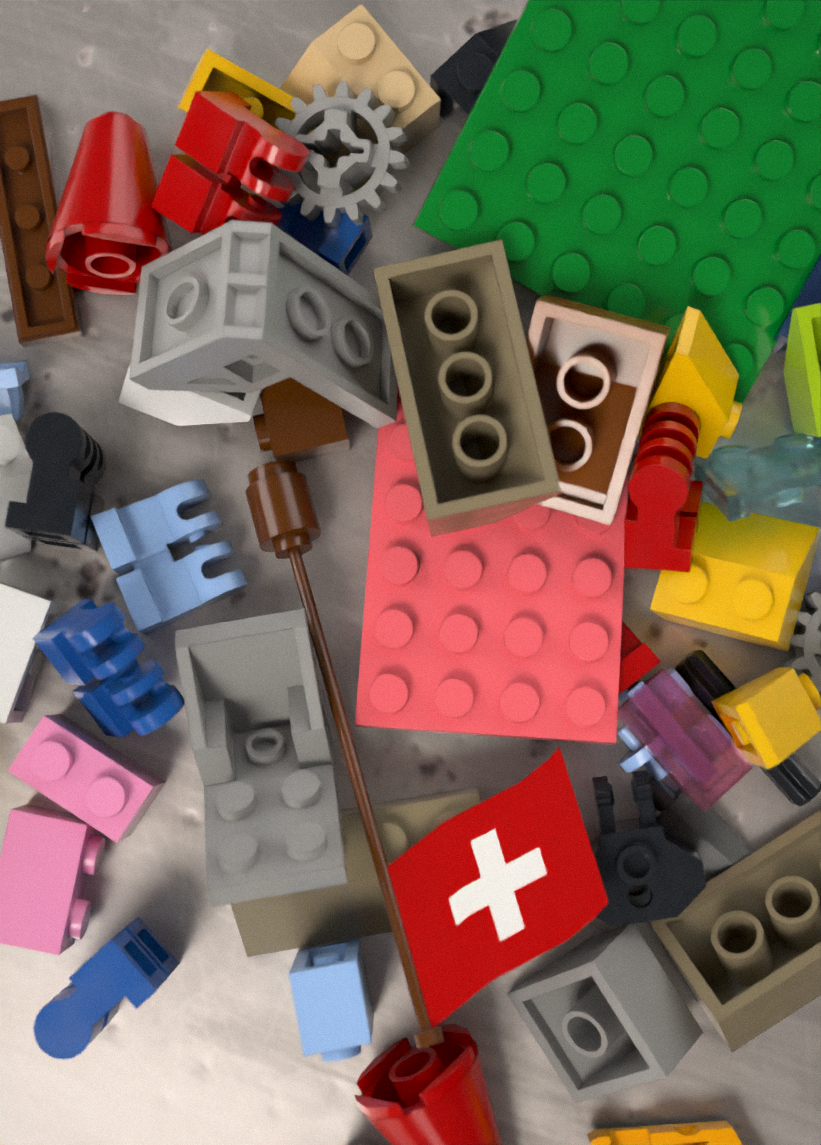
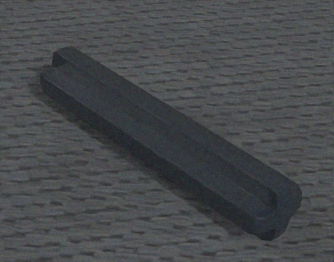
[675,650,821,807]

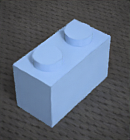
[289,938,374,1062]

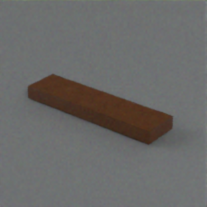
[0,95,84,348]

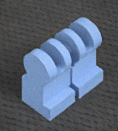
[90,479,248,635]

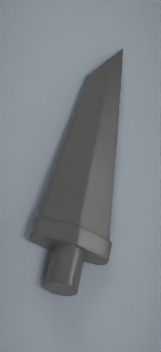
[648,773,752,876]

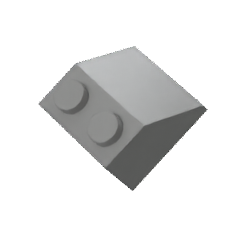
[507,923,704,1103]

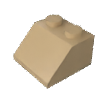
[279,3,441,192]

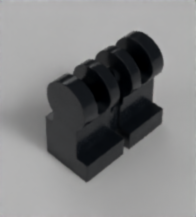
[4,412,107,552]

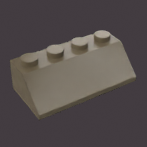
[373,240,561,537]
[230,786,481,957]
[648,810,821,1052]

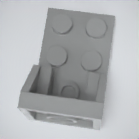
[129,220,398,428]
[175,608,348,907]

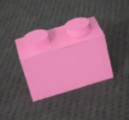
[7,714,165,843]
[0,804,105,955]

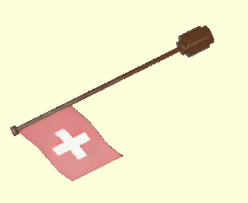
[245,460,609,1049]

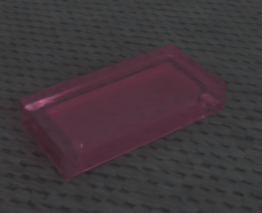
[615,669,753,812]

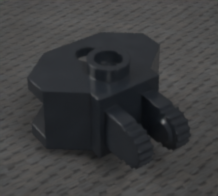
[590,770,706,926]

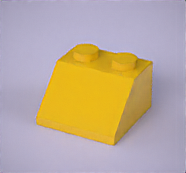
[650,502,821,652]

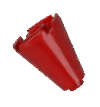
[45,111,173,295]
[355,1024,502,1145]

